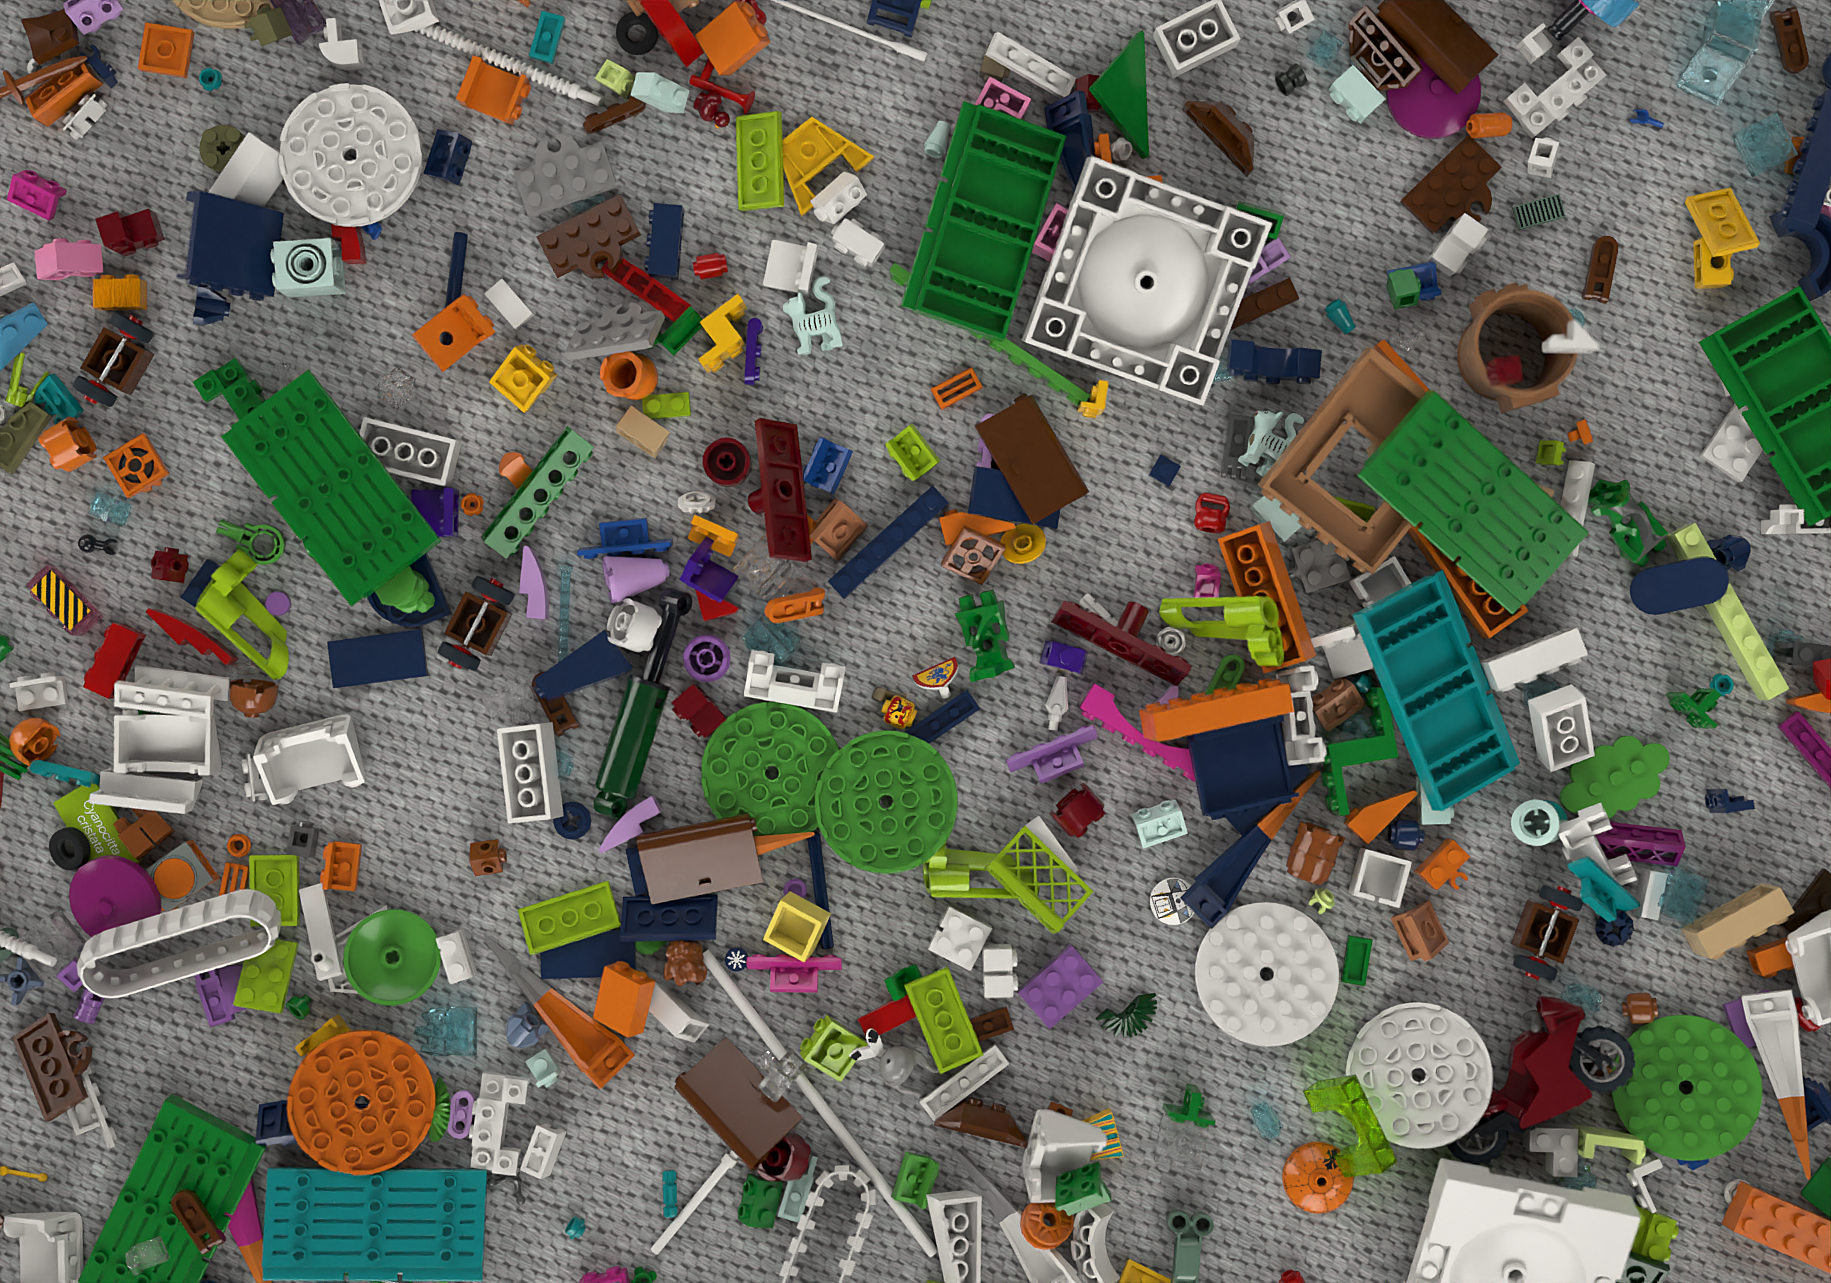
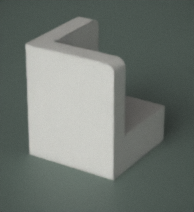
[1516,23,1553,64]

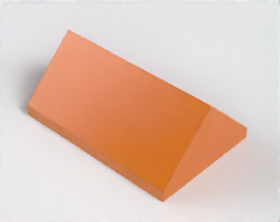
[25,55,103,127]

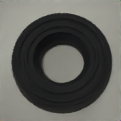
[616,11,659,55]
[49,827,91,870]

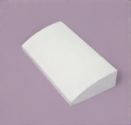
[379,0,439,35]

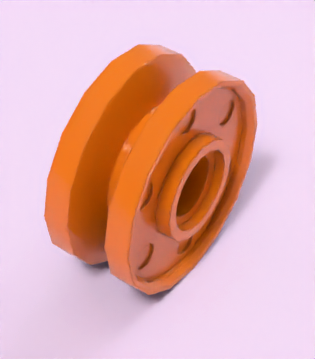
[1020,1202,1074,1250]

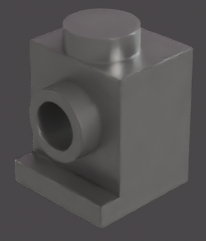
[286,821,319,858]

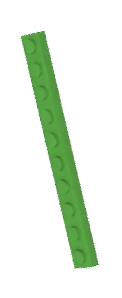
[889,263,1090,406]

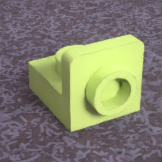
[594,59,635,99]

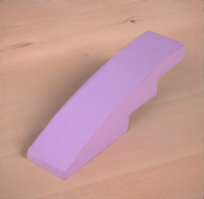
[1246,237,1292,287]

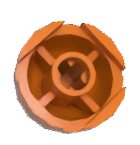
[9,718,60,766]

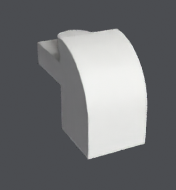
[319,18,364,70]

